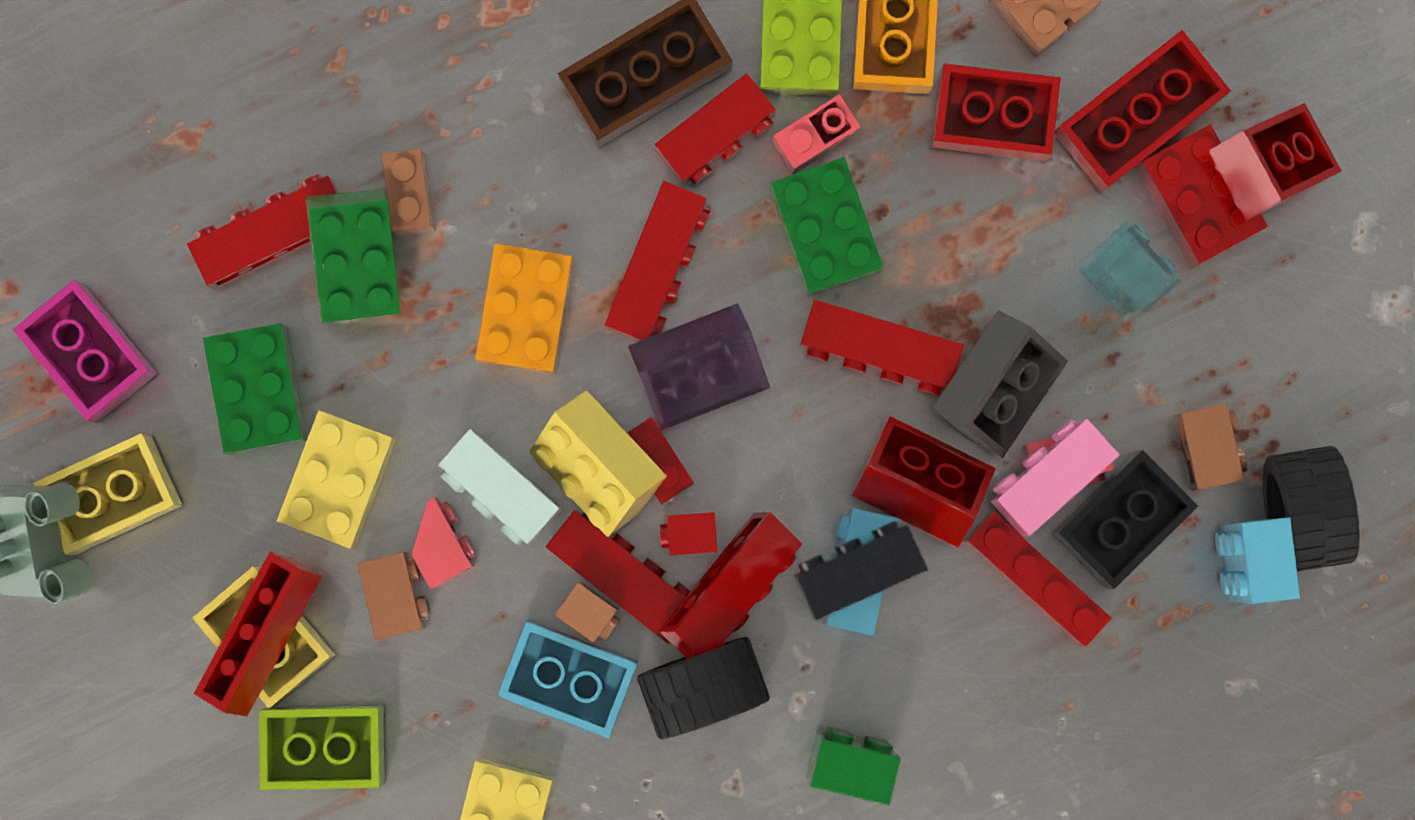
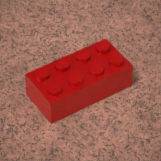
[1054,30,1231,193]

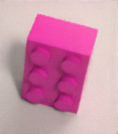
[12,280,158,423]

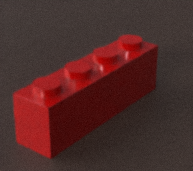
[187,174,339,290]
[604,180,711,346]
[799,299,964,396]
[545,510,690,645]
[659,512,802,659]
[964,512,1112,647]
[193,551,322,717]

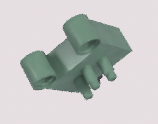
[0,481,93,604]

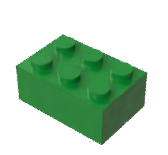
[769,157,884,297]
[306,188,400,323]
[203,323,308,455]
[806,726,901,805]

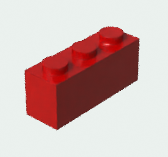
[654,73,776,186]

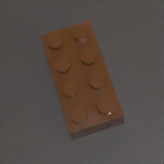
[557,0,732,147]

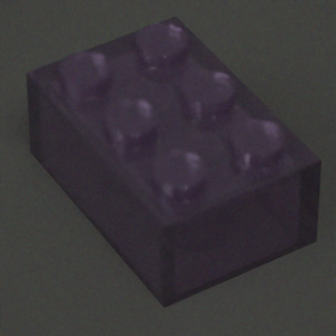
[628,303,770,431]

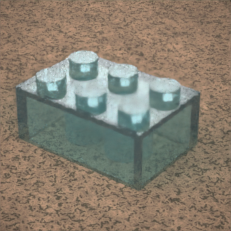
[1075,221,1181,323]

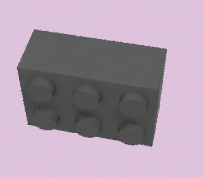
[933,310,1068,458]

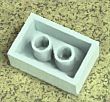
[438,429,563,545]

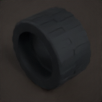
[1262,446,1360,572]
[637,637,770,740]

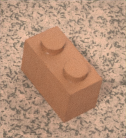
[382,149,435,237]
[1175,403,1247,491]
[357,552,430,640]
[555,582,620,643]

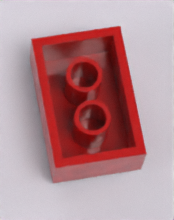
[931,63,1061,162]
[1209,103,1342,220]
[1135,124,1268,269]
[851,416,996,548]

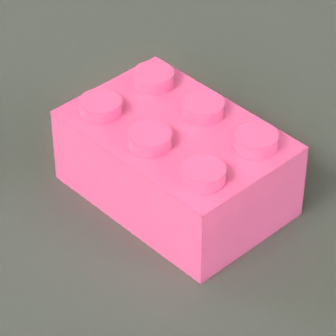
[990,419,1120,537]

